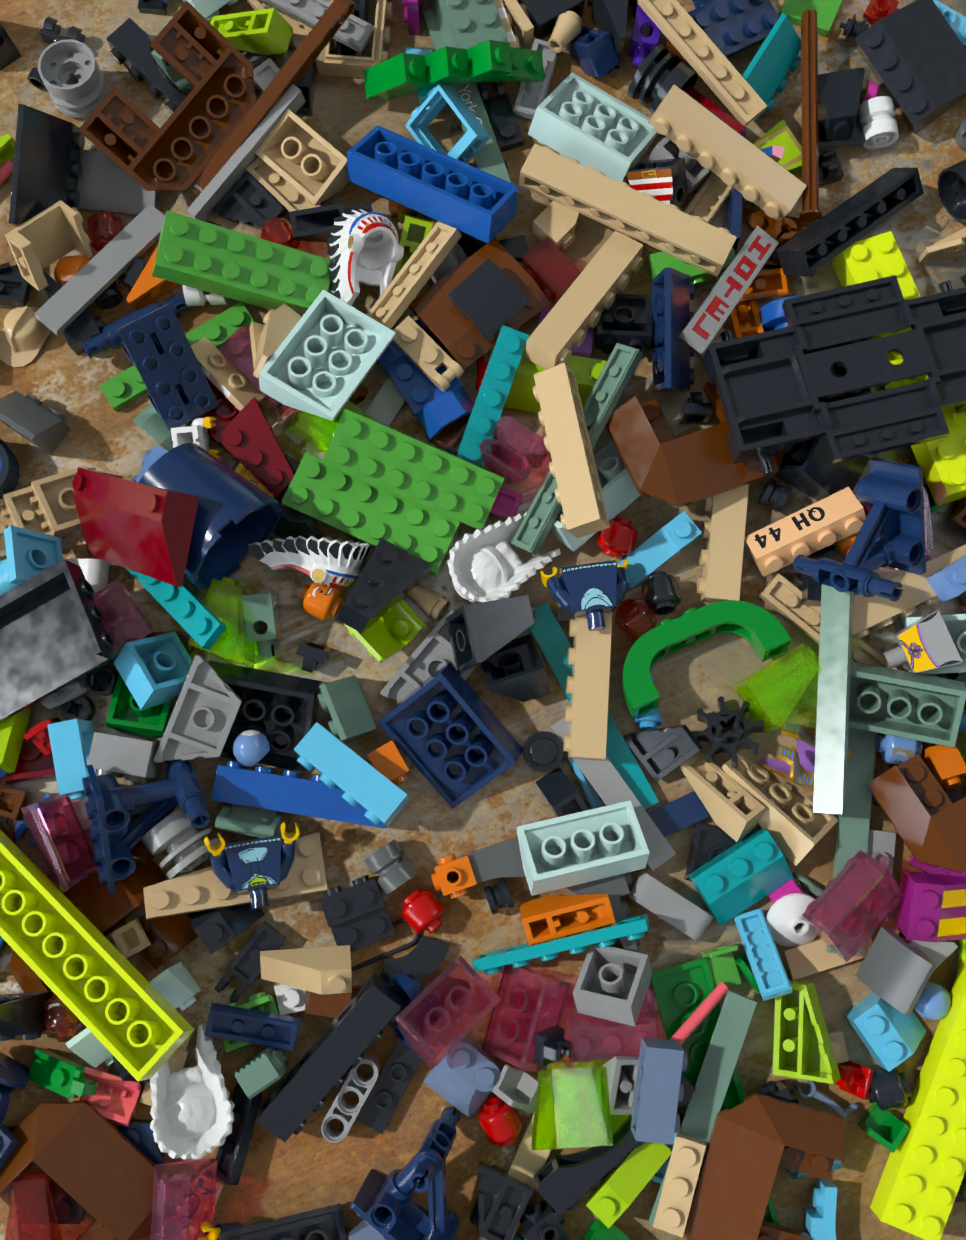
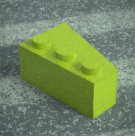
[773,979,841,1084]

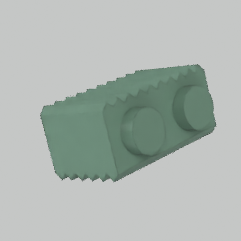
[235,1046,289,1099]

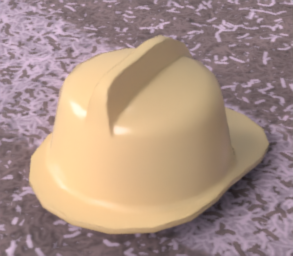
[0,306,51,368]

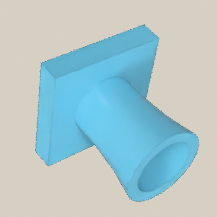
[0,525,63,596]

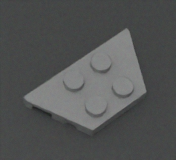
[380,609,477,701]
[153,654,242,763]

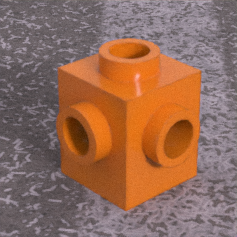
[431,853,477,899]

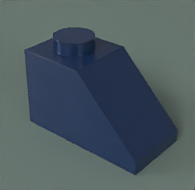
[565,27,620,78]

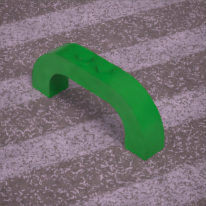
[622,600,791,719]

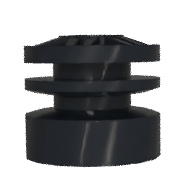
[627,44,699,114]
[937,159,966,223]

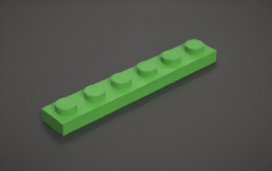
[99,302,255,411]

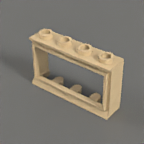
[316,0,393,78]

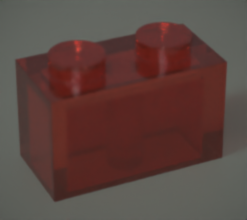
[522,237,581,305]

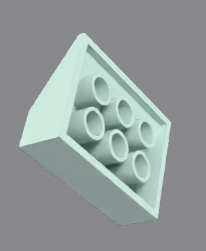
[528,72,658,182]
[258,290,396,421]

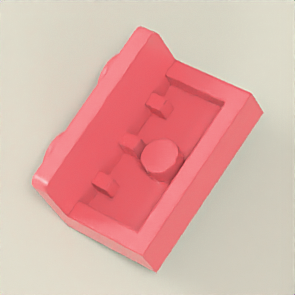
[71,1066,143,1127]

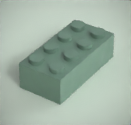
[429,0,508,49]
[849,661,966,748]

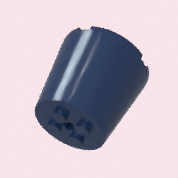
[138,443,282,589]

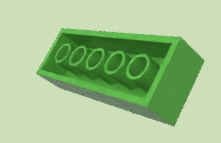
[152,210,331,316]
[322,407,505,530]
[281,452,461,578]

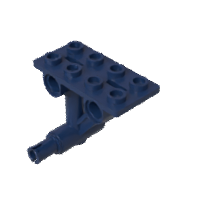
[80,293,219,431]
[793,457,926,602]
[82,759,210,894]
[350,1107,460,1240]

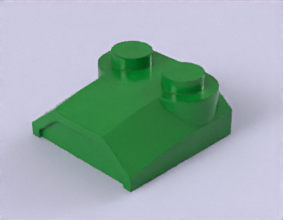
[105,673,174,738]

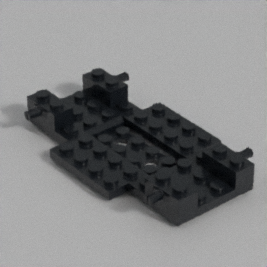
[703,275,966,477]

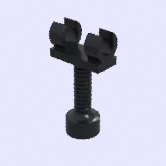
[27,17,85,91]

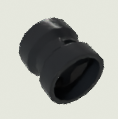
[85,666,119,696]

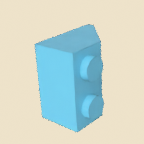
[114,632,193,710]
[843,992,926,1072]

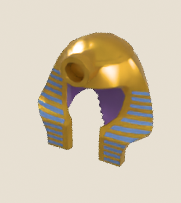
[760,721,851,791]

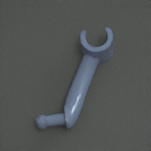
[794,1080,858,1119]

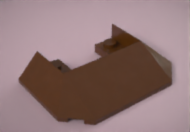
[78,1,256,191]
[605,382,785,509]
[867,754,966,873]
[9,861,199,1043]
[684,1092,845,1240]
[0,1100,175,1240]

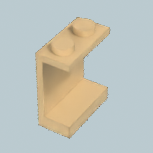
[5,200,93,291]

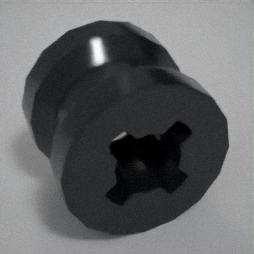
[95,281,123,310]
[758,478,791,513]
[60,695,96,721]
[483,880,515,915]

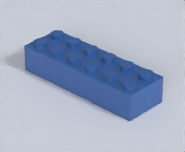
[347,125,519,244]

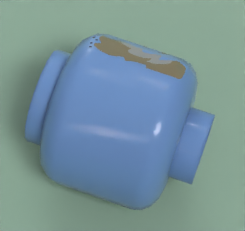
[876,734,922,765]

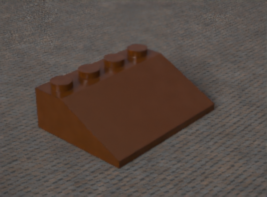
[409,238,550,370]

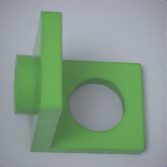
[701,944,742,987]

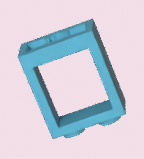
[405,84,490,164]
[47,719,99,800]

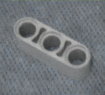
[626,871,714,943]
[321,1053,380,1143]

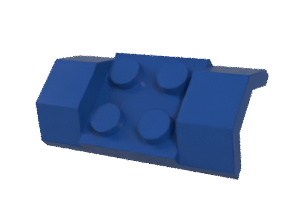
[378,320,474,440]

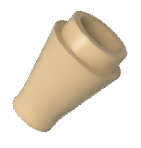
[548,11,582,53]
[407,584,450,620]

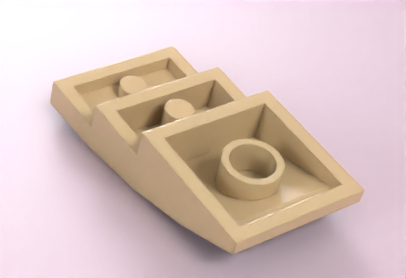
[0,465,88,560]

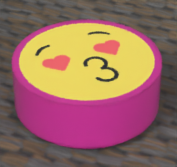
[859,80,879,106]

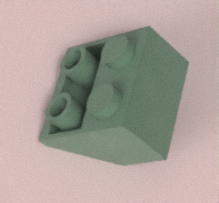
[318,675,378,743]

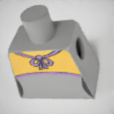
[883,609,963,673]

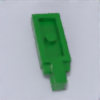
[29,1049,98,1099]

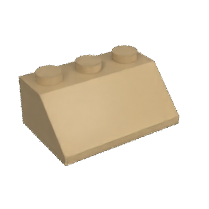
[255,108,348,206]

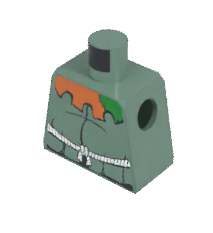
[242,592,282,657]

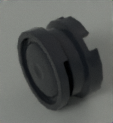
[523,731,564,772]

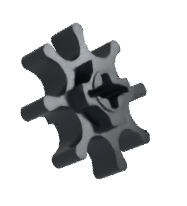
[692,696,764,768]

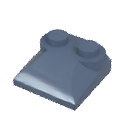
[423,1032,504,1119]

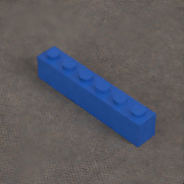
[211,761,387,829]

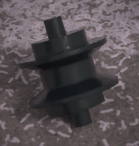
[839,14,869,45]

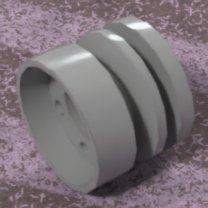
[38,39,108,118]
[141,809,219,879]

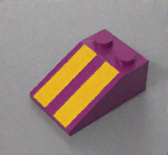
[896,871,966,942]

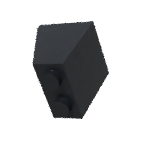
[774,437,869,501]
[446,595,535,674]

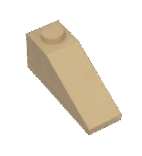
[532,165,592,254]
[253,303,302,378]
[680,751,765,842]
[260,945,352,995]

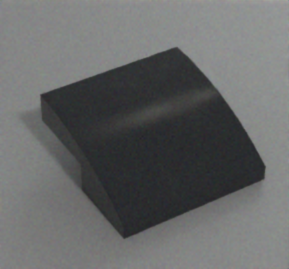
[447,259,529,339]

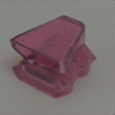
[479,416,547,484]

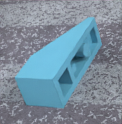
[617,511,702,589]

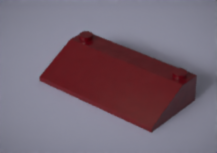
[72,467,199,587]

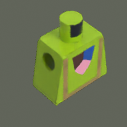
[753,120,802,178]

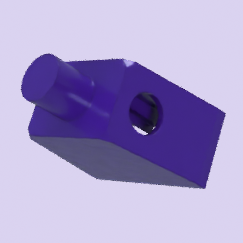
[628,2,660,69]

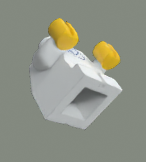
[171,416,220,459]

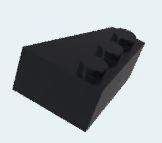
[336,538,432,633]

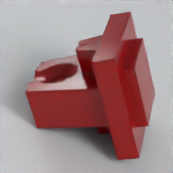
[23,719,57,756]
[835,1060,874,1100]

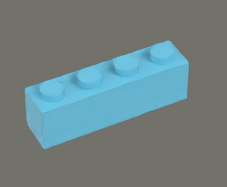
[294,722,410,827]

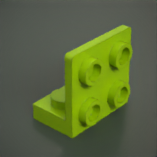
[343,599,426,662]

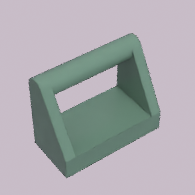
[215,803,285,838]

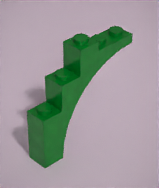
[363,40,545,101]

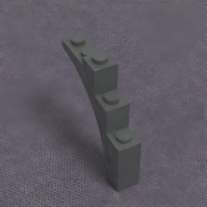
[467,836,641,953]

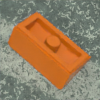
[739,268,790,302]

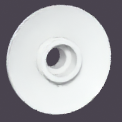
[766,893,824,947]

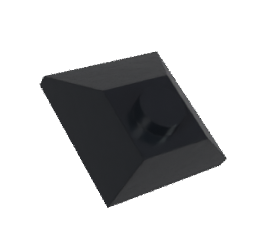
[480,634,551,702]
[187,903,265,954]

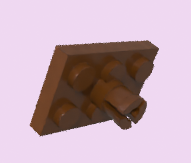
[735,208,816,277]

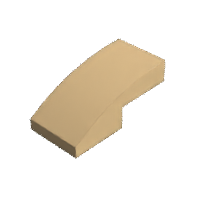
[106,918,151,959]

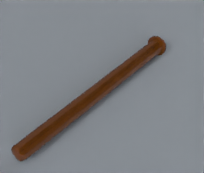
[799,10,822,222]

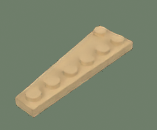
[143,832,328,920]

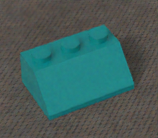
[742,13,801,123]
[688,828,793,926]

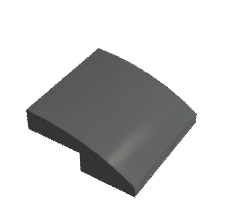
[856,926,937,1015]

